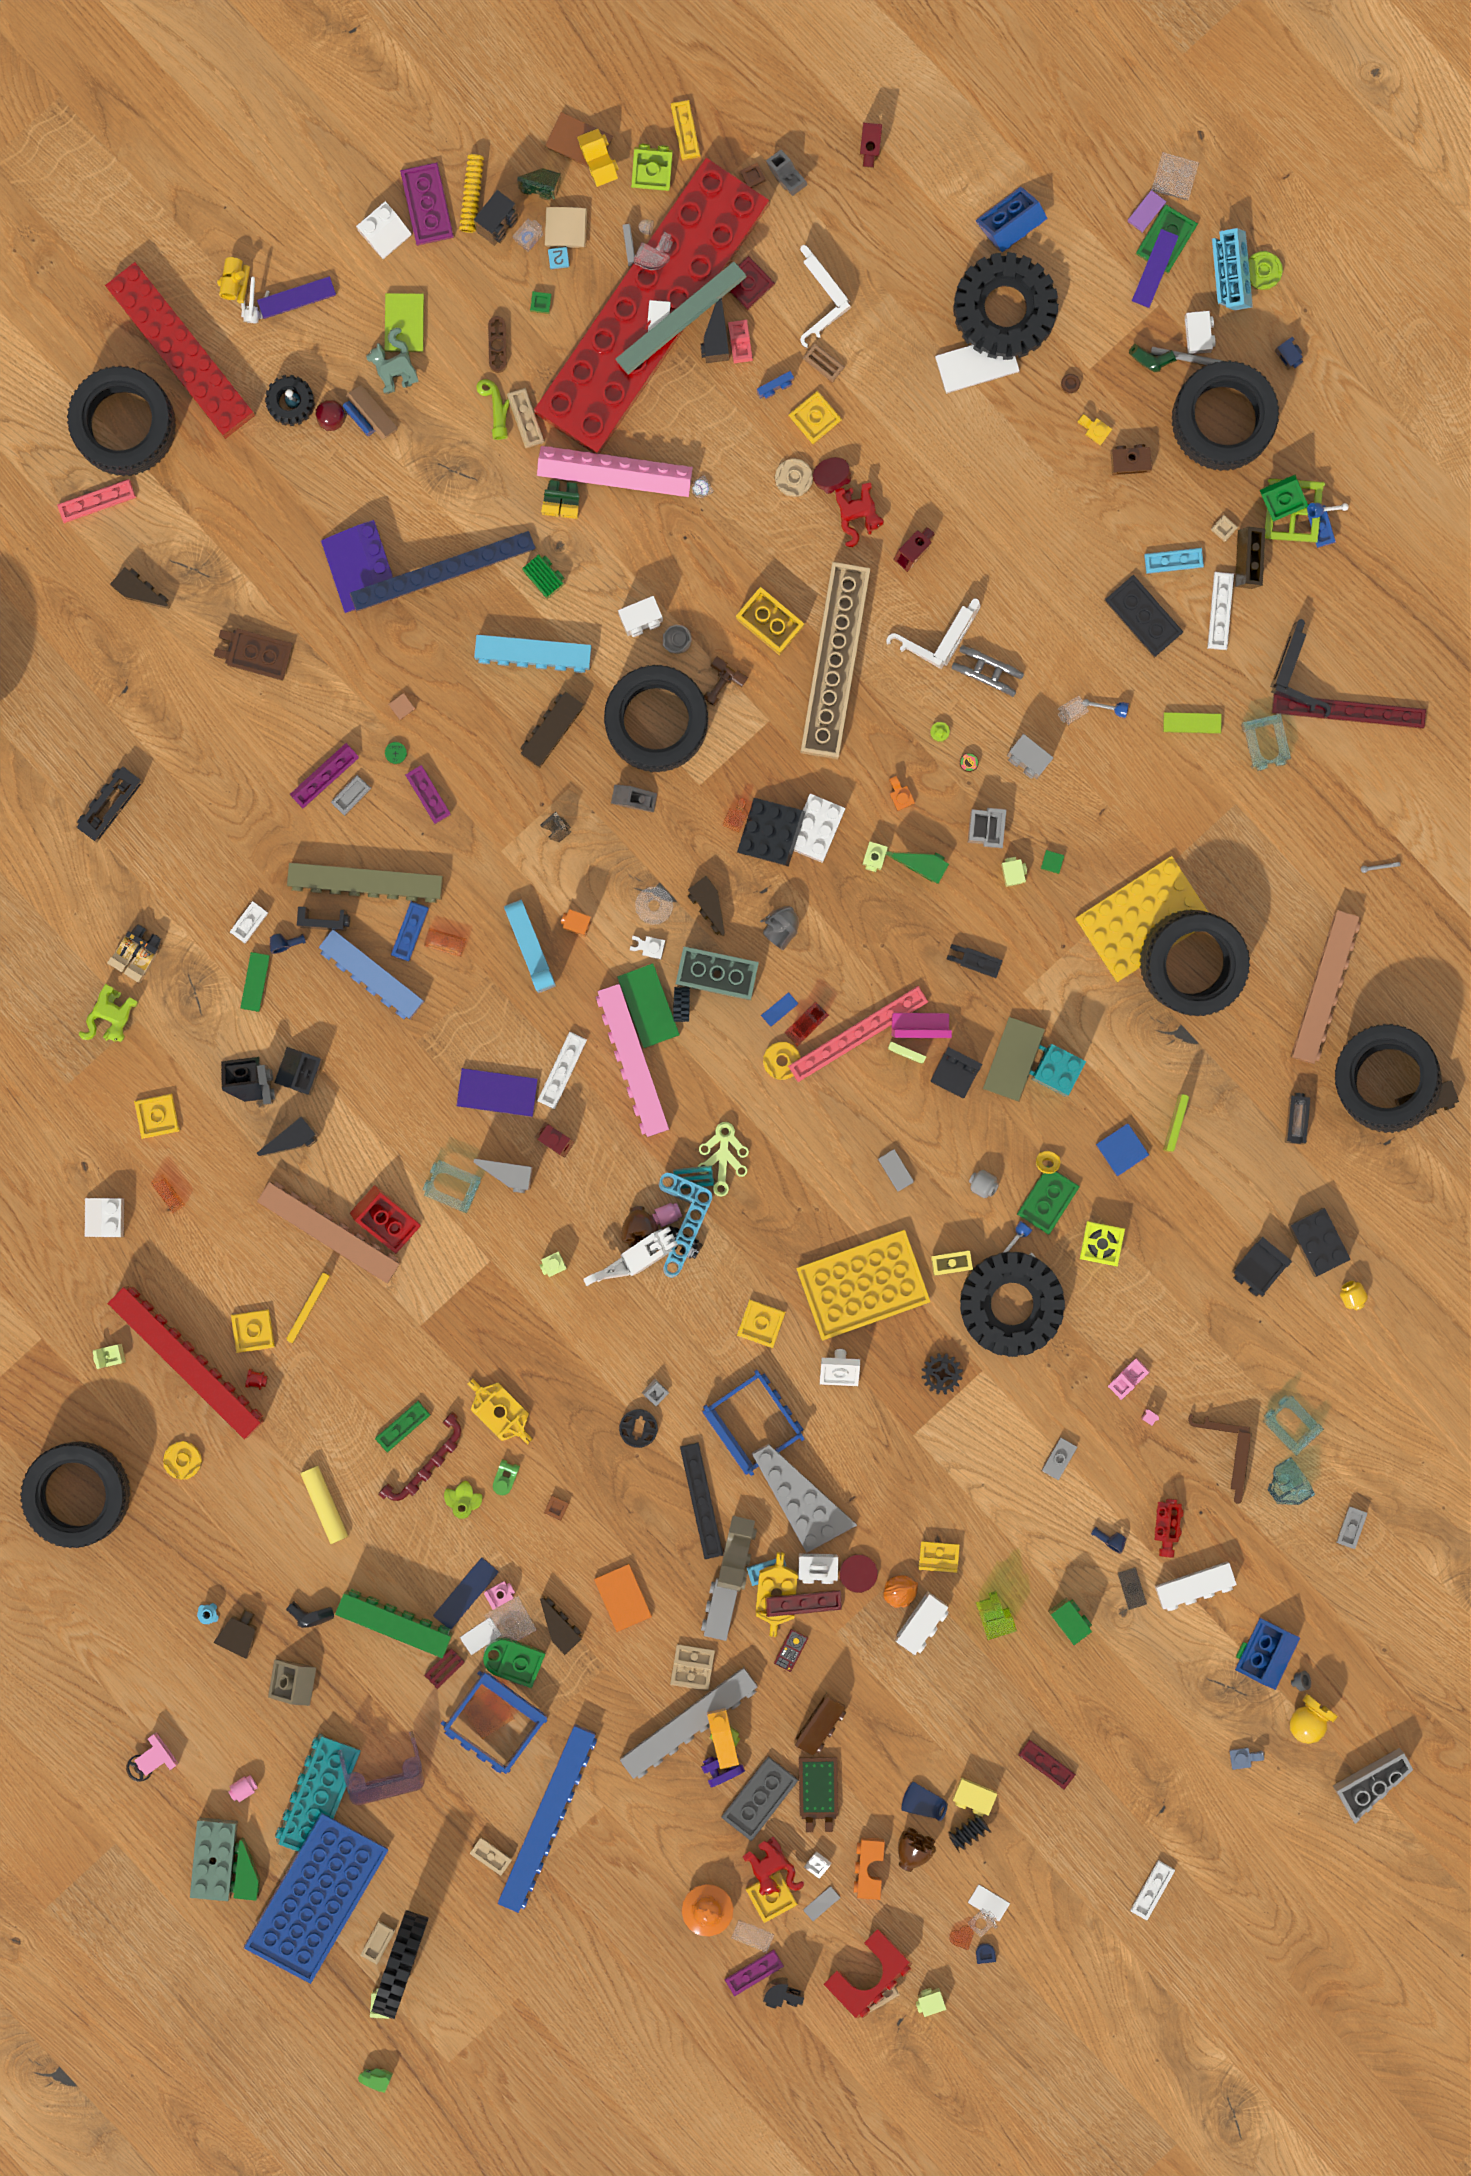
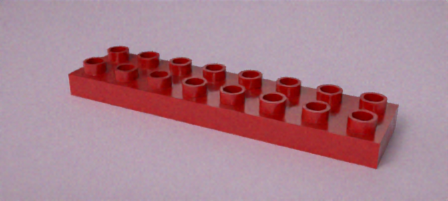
[534,158,770,454]

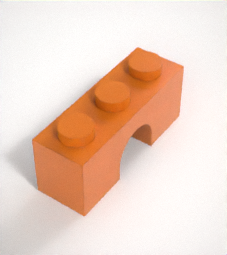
[853,1838,885,1900]

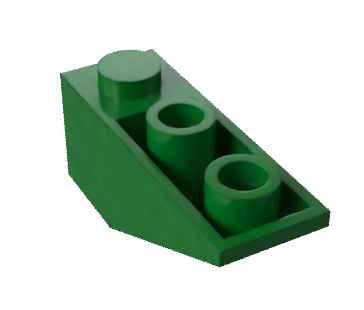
[231,1838,260,1901]

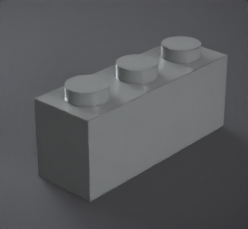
[701,1578,737,1641]

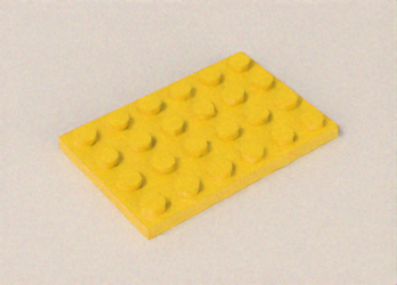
[1075,856,1208,983]
[796,1230,930,1341]

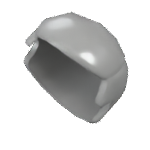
[663,624,692,654]

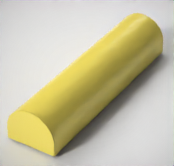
[300,1466,348,1544]

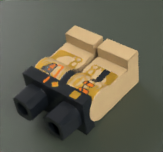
[107,924,162,983]

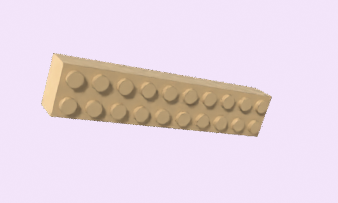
[800,562,870,759]

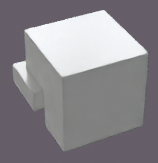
[967,808,1006,848]

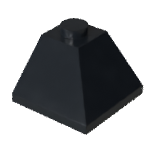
[221,1057,263,1102]

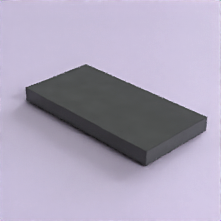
[721,1756,799,1841]

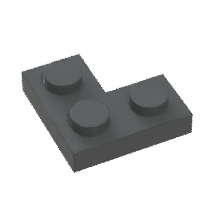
[257,1065,276,1105]

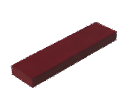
[765,1590,842,1617]

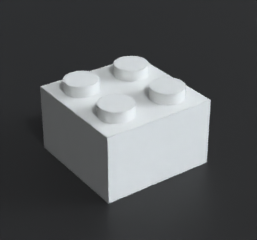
[618,596,663,637]

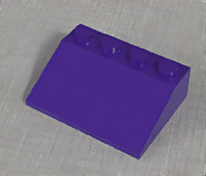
[321,520,393,613]

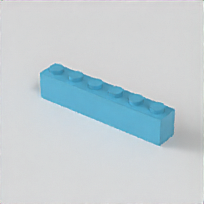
[474,635,592,673]

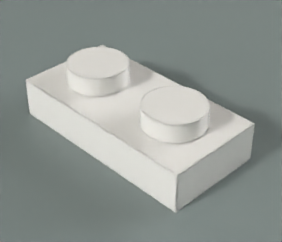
[230,901,268,944]

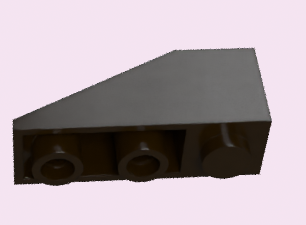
[110,567,170,609]
[687,876,725,936]
[540,1596,582,1655]

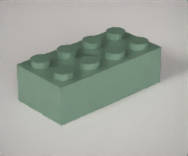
[676,946,759,1001]
[190,1817,238,1901]

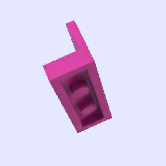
[891,1013,952,1038]

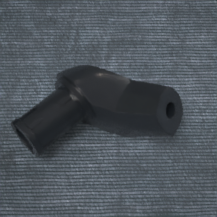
[286,1601,334,1628]

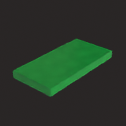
[617,964,680,1048]

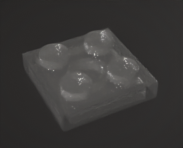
[1152,152,1199,201]
[484,1596,537,1641]

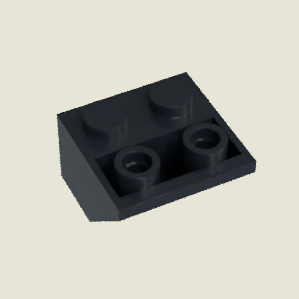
[274,1047,323,1095]

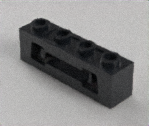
[76,767,143,842]

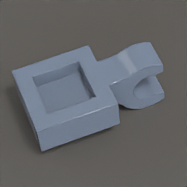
[1229,1747,1264,1770]

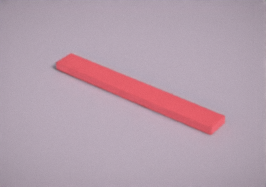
[788,986,928,1082]

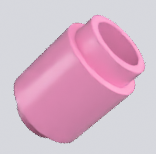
[652,1203,682,1227]
[228,1775,258,1802]

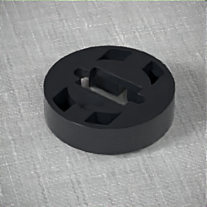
[619,1409,658,1448]

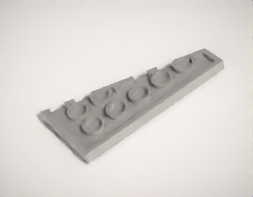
[752,1444,857,1553]

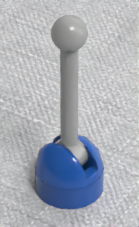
[1082,699,1129,718]

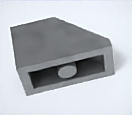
[611,785,657,812]

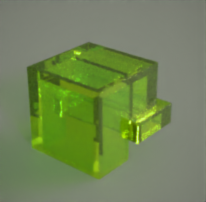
[975,1591,1017,1640]

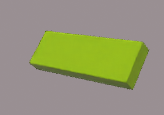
[1163,712,1221,734]

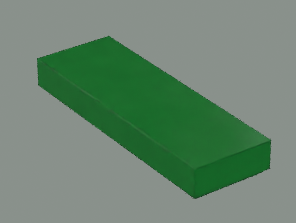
[240,952,270,1012]
[375,1400,431,1453]

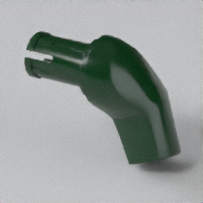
[1129,343,1177,372]

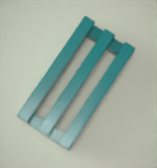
[673,1165,714,1189]

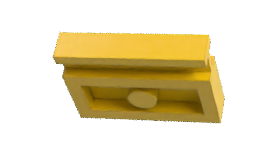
[919,1541,960,1573]

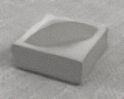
[642,1379,669,1406]

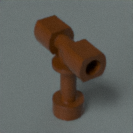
[704,656,748,706]

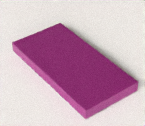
[400,162,454,246]

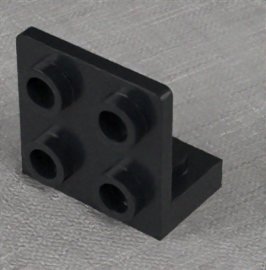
[930,1047,983,1098]

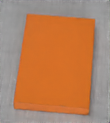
[594,1564,652,1632]

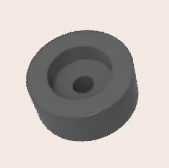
[1291,1671,1311,1691]

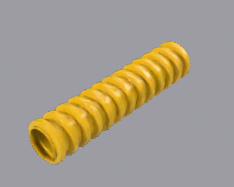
[459,154,484,233]

